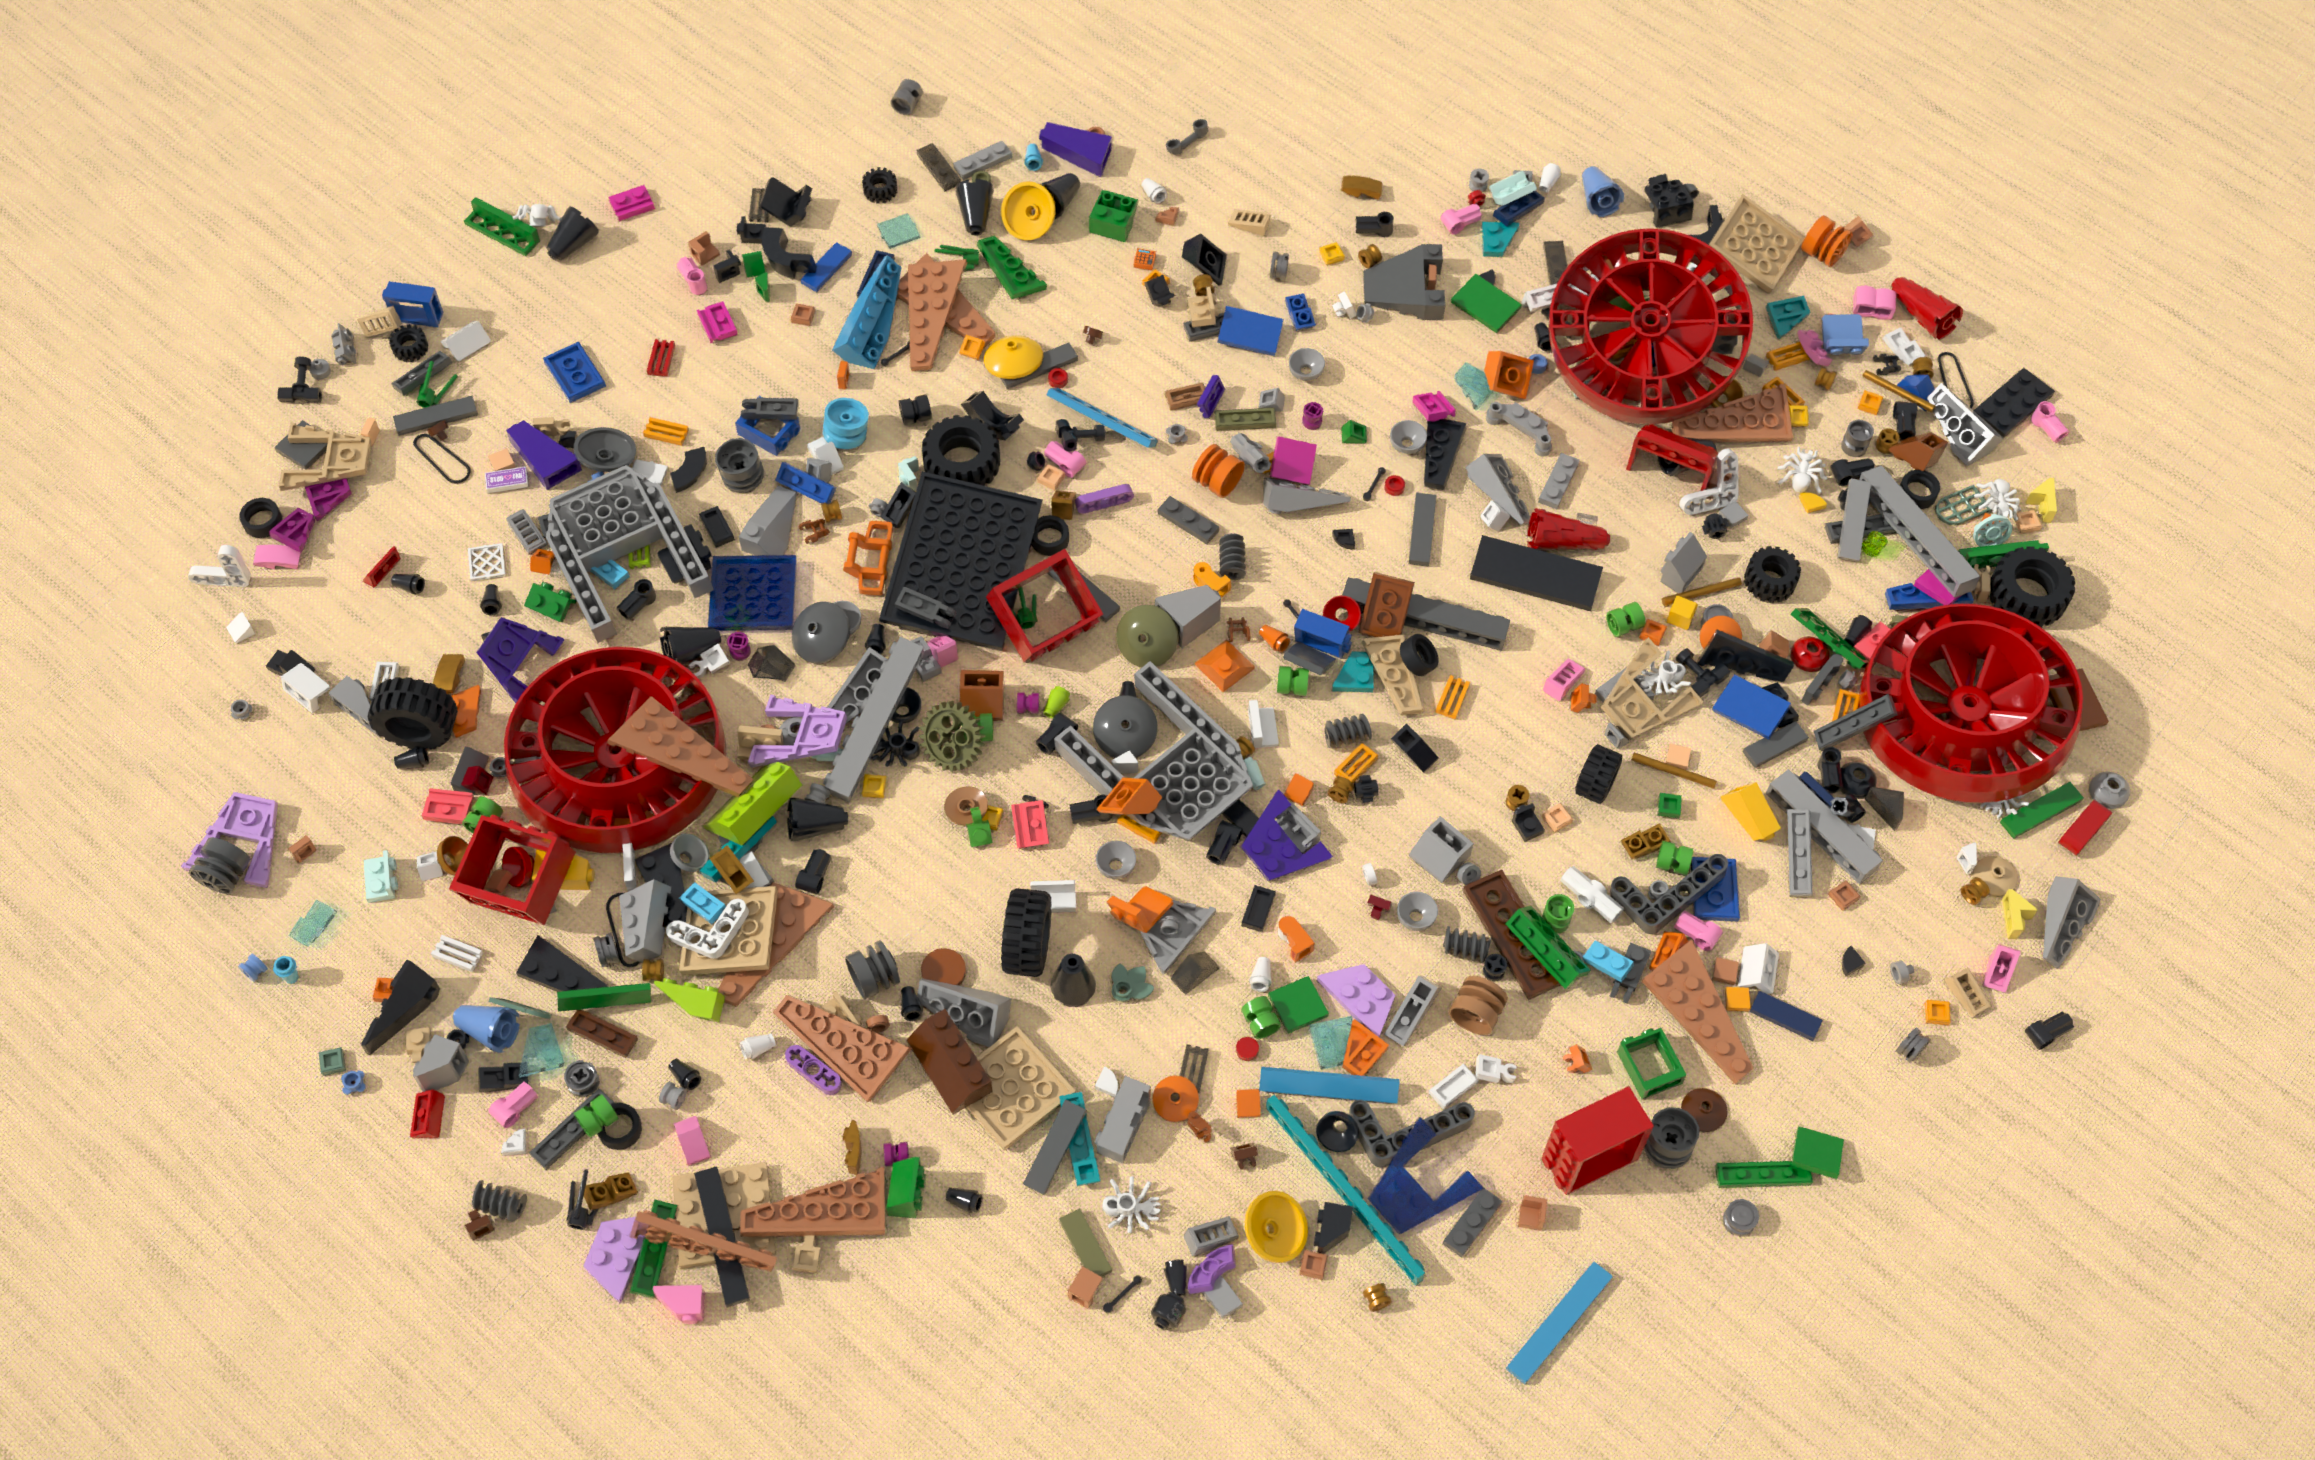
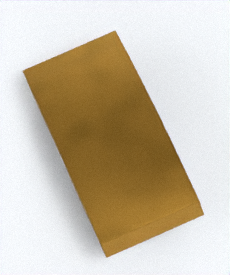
[1341,176,1383,200]
[433,654,465,694]
[1621,823,1671,859]
[843,1120,862,1175]
[584,1172,638,1210]

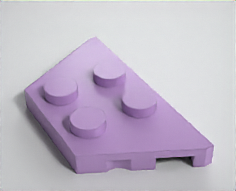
[1317,964,1395,1038]
[583,1217,644,1303]

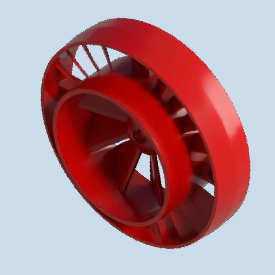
[1548,228,1753,424]
[1858,604,2083,803]
[504,647,727,853]

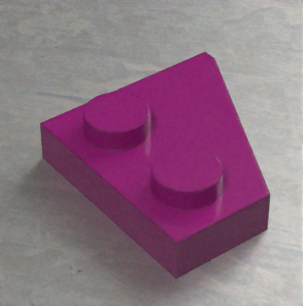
[305,478,352,521]
[269,508,315,553]

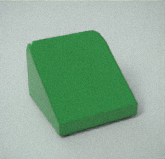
[742,251,765,278]
[755,272,770,303]
[1342,420,1367,444]

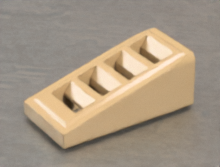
[1228,209,1271,236]
[357,306,402,337]
[1944,967,1991,1017]

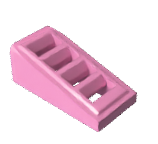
[1543,658,1586,701]

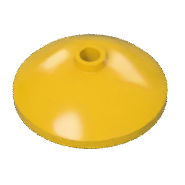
[1001,182,1055,240]
[984,335,1043,379]
[1245,1191,1308,1263]

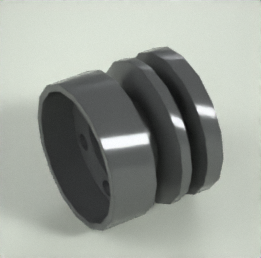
[715,438,764,493]
[188,837,251,894]
[845,940,900,1000]
[1644,1107,1699,1169]

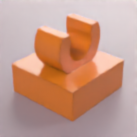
[1571,683,1597,713]
[372,977,394,1002]
[1563,1044,1593,1073]

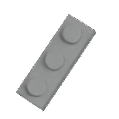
[953,140,1012,180]
[1538,453,1580,509]

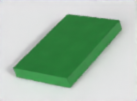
[1451,273,1522,333]

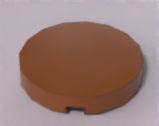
[921,948,966,986]

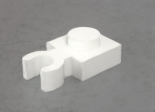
[689,644,730,678]
[1475,1054,1516,1083]

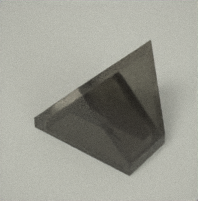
[748,645,796,682]

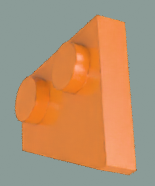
[452,685,481,738]
[1342,1019,1389,1076]

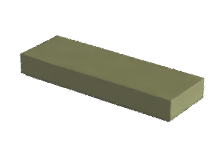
[1214,408,1276,431]
[1059,1208,1112,1277]

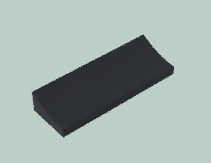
[1470,535,1603,612]

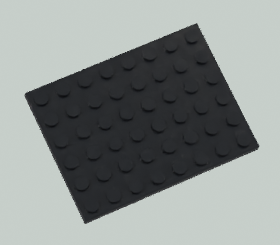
[879,471,1043,651]

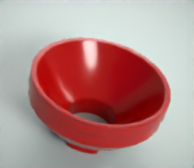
[1323,595,1361,631]
[1790,636,1830,672]
[502,847,534,887]

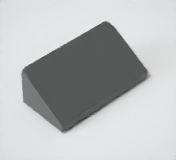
[451,747,489,795]

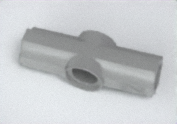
[1230,433,1271,473]

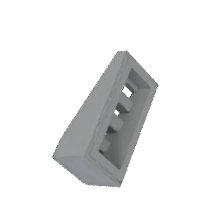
[506,509,547,555]
[1184,1216,1239,1256]

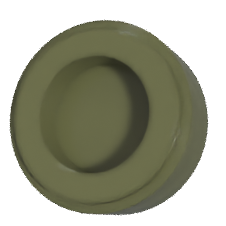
[972,171,991,183]

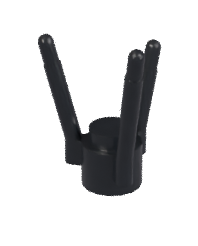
[566,1169,599,1230]

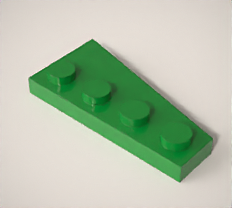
[977,236,1047,300]
[1790,608,1869,670]

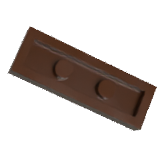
[566,1009,638,1058]

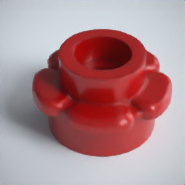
[1468,190,1486,207]

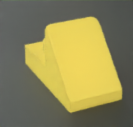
[2025,478,2057,523]
[2002,889,2037,939]

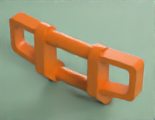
[843,521,893,596]

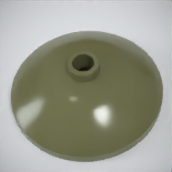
[1116,605,1179,667]

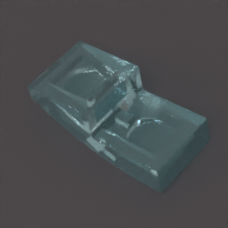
[288,899,338,947]

